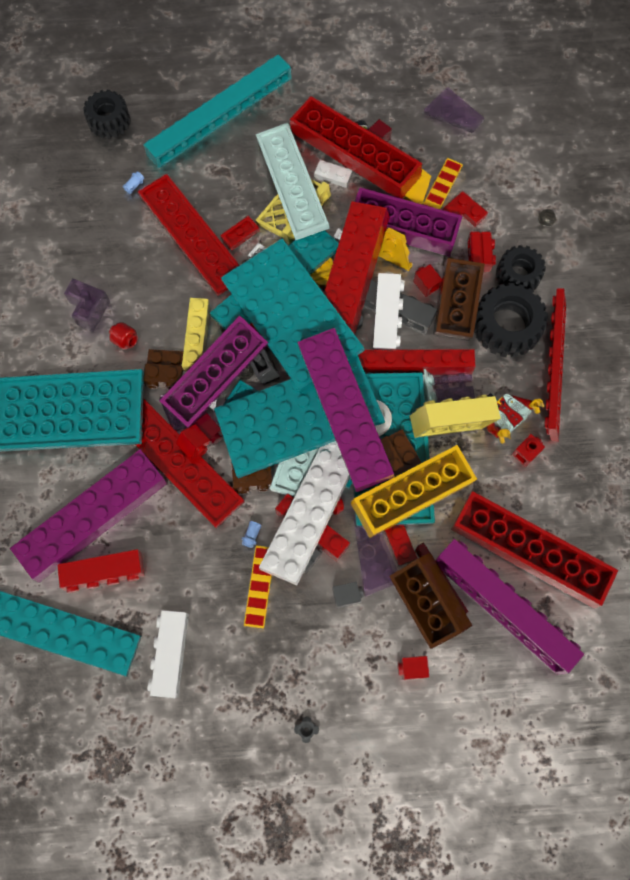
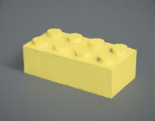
[410,395,501,438]

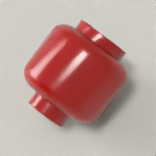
[109,322,138,350]

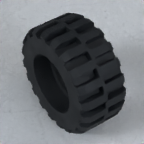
[474,283,548,357]

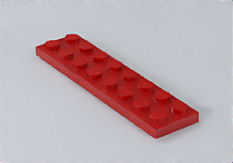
[138,174,240,296]
[545,288,566,442]
[135,398,245,529]

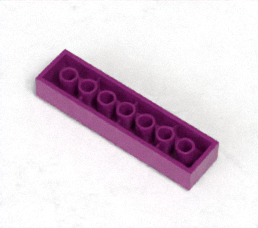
[298,328,394,493]
[10,450,167,583]
[436,539,584,675]

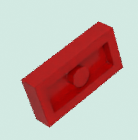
[220,216,260,251]
[384,525,418,567]

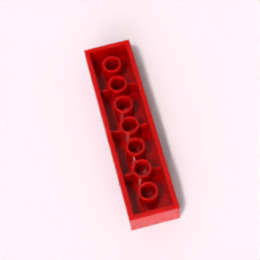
[289,96,422,199]
[324,201,390,335]
[451,491,619,609]

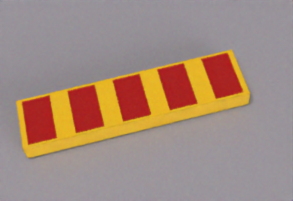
[423,158,463,210]
[244,546,272,629]

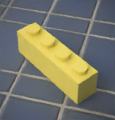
[182,298,211,371]

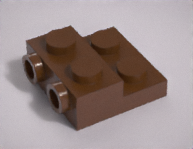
[144,349,184,390]
[380,430,422,481]
[232,464,272,494]

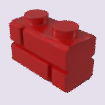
[467,232,496,272]

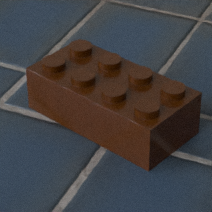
[433,258,485,340]
[389,553,473,649]

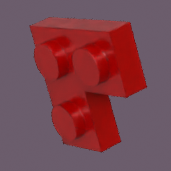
[441,191,488,227]

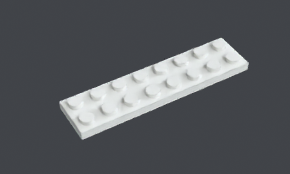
[259,441,350,585]

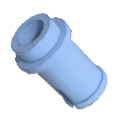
[123,171,144,194]
[242,521,261,548]

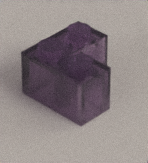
[64,278,110,332]

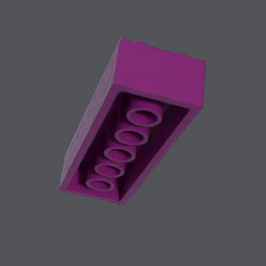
[355,187,463,257]
[159,316,269,428]

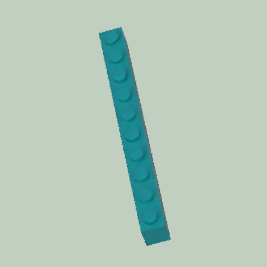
[143,54,291,169]

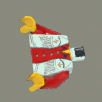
[487,393,545,444]

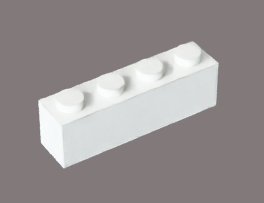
[373,273,405,350]
[148,610,189,698]

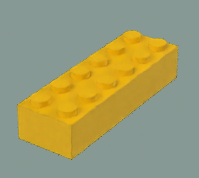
[351,445,477,538]

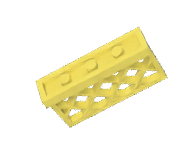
[255,179,331,245]

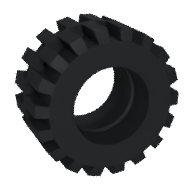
[83,90,130,139]
[496,245,546,290]

